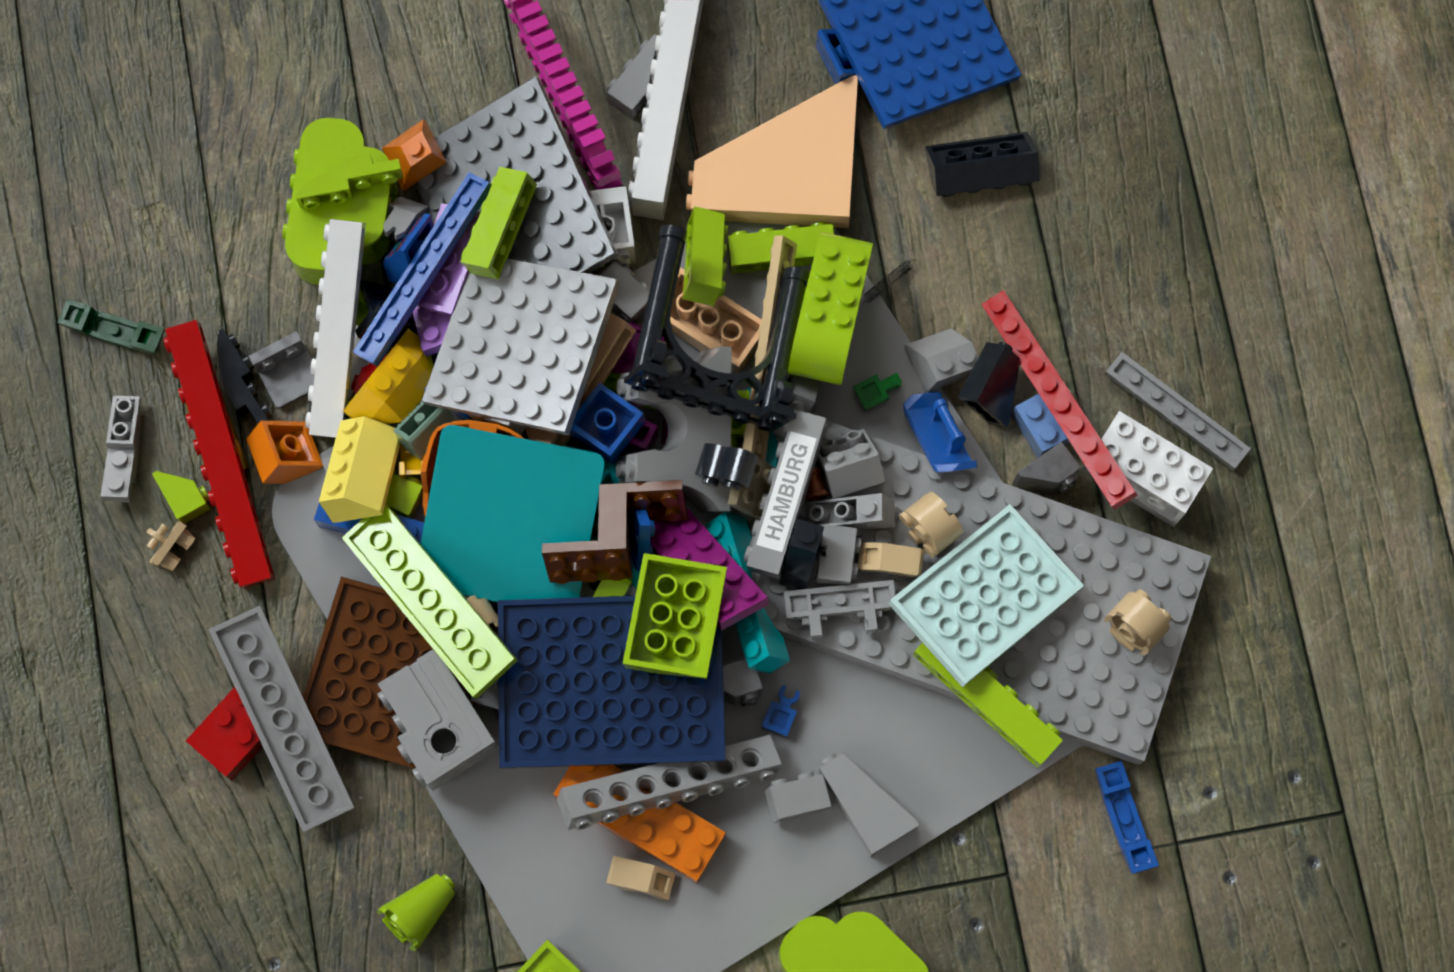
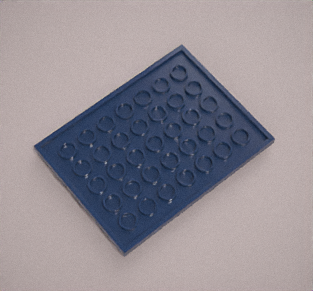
[498,596,726,769]

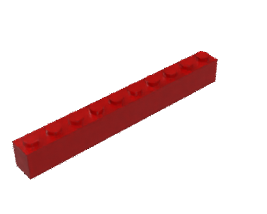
[163,320,276,589]

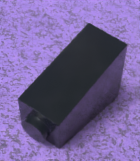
[958,342,1020,427]
[779,519,824,590]

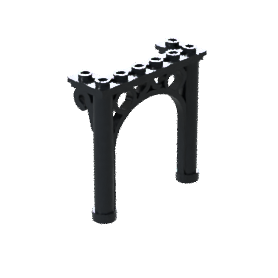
[623,225,810,432]

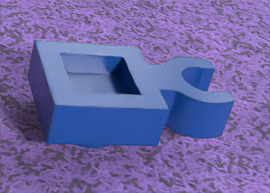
[761,685,800,738]

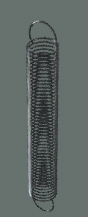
[861,259,916,303]

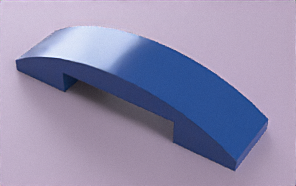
[1095,761,1159,874]

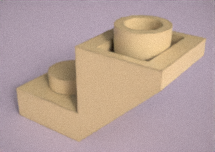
[857,542,924,577]
[606,856,676,900]

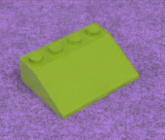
[623,553,727,679]

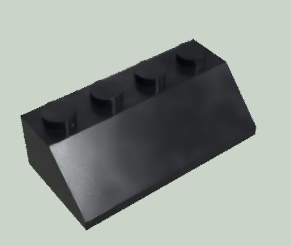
[925,131,1040,197]

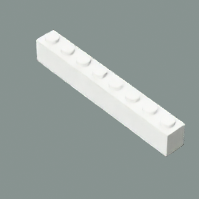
[305,219,366,438]

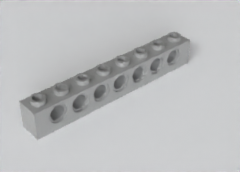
[557,735,782,830]

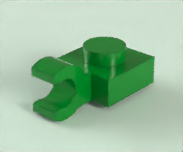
[853,373,902,412]

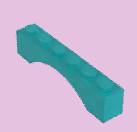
[706,512,790,674]

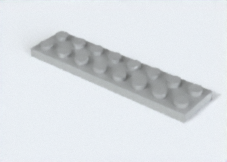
[208,606,354,832]

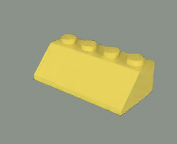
[319,416,401,523]

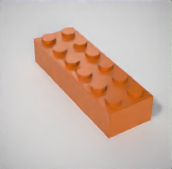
[553,765,726,884]

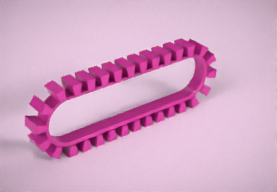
[503,0,622,190]

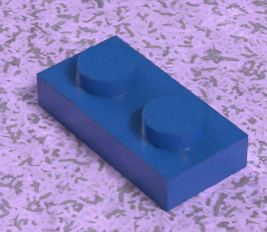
[633,510,655,571]

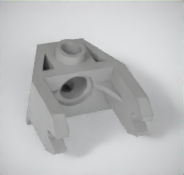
[384,197,429,254]

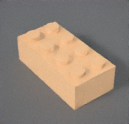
[670,267,762,373]

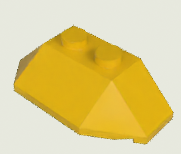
[342,329,434,425]

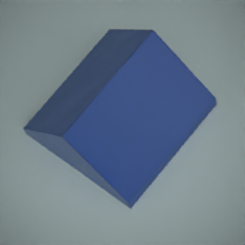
[816,29,859,84]

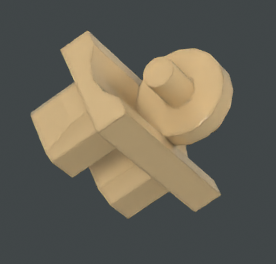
[146,521,196,571]

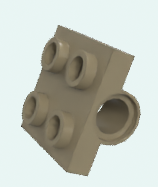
[721,458,775,520]

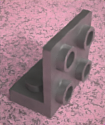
[249,331,315,409]

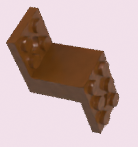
[542,480,688,584]

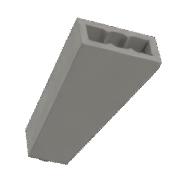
[818,753,919,857]

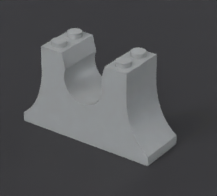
[616,346,732,513]

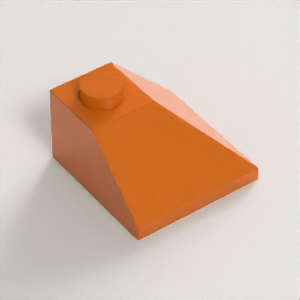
[382,119,446,191]

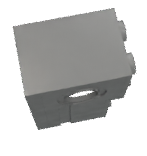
[378,649,499,791]

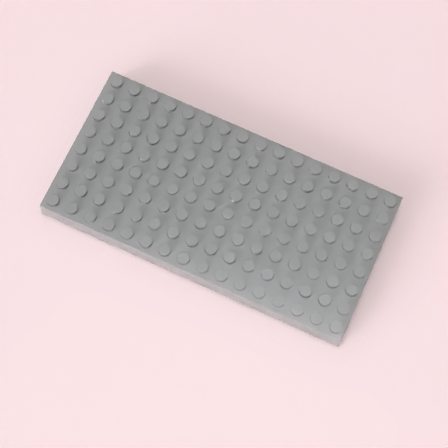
[749,421,1211,765]

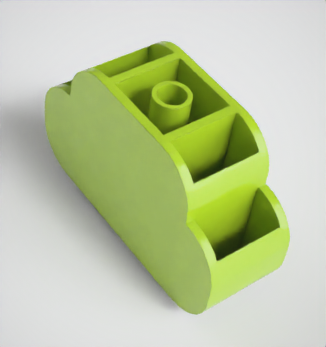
[282,118,398,285]
[787,232,873,385]
[778,912,929,972]

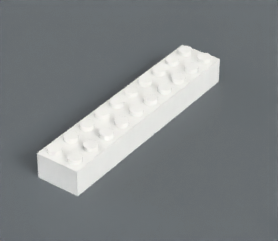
[628,0,704,220]

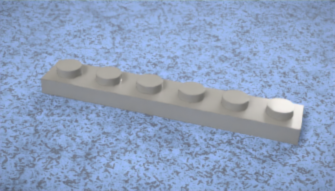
[1104,352,1251,471]

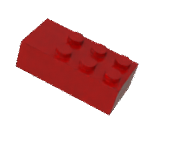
[185,687,303,781]

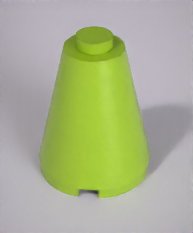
[377,874,455,951]

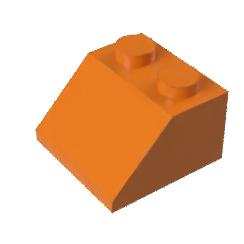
[246,420,323,484]

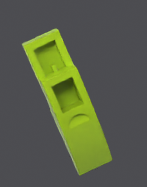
[295,154,404,209]

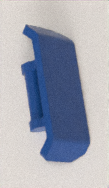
[903,391,978,472]

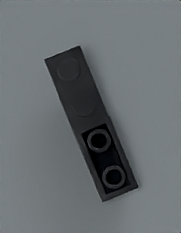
[217,328,273,424]

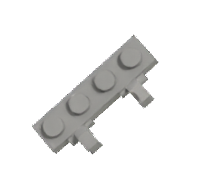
[783,580,896,640]

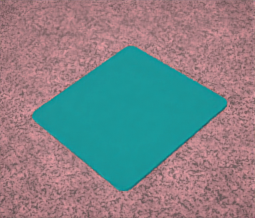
[421,425,605,602]

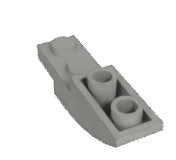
[100,395,141,502]

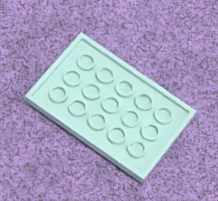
[888,504,1084,687]

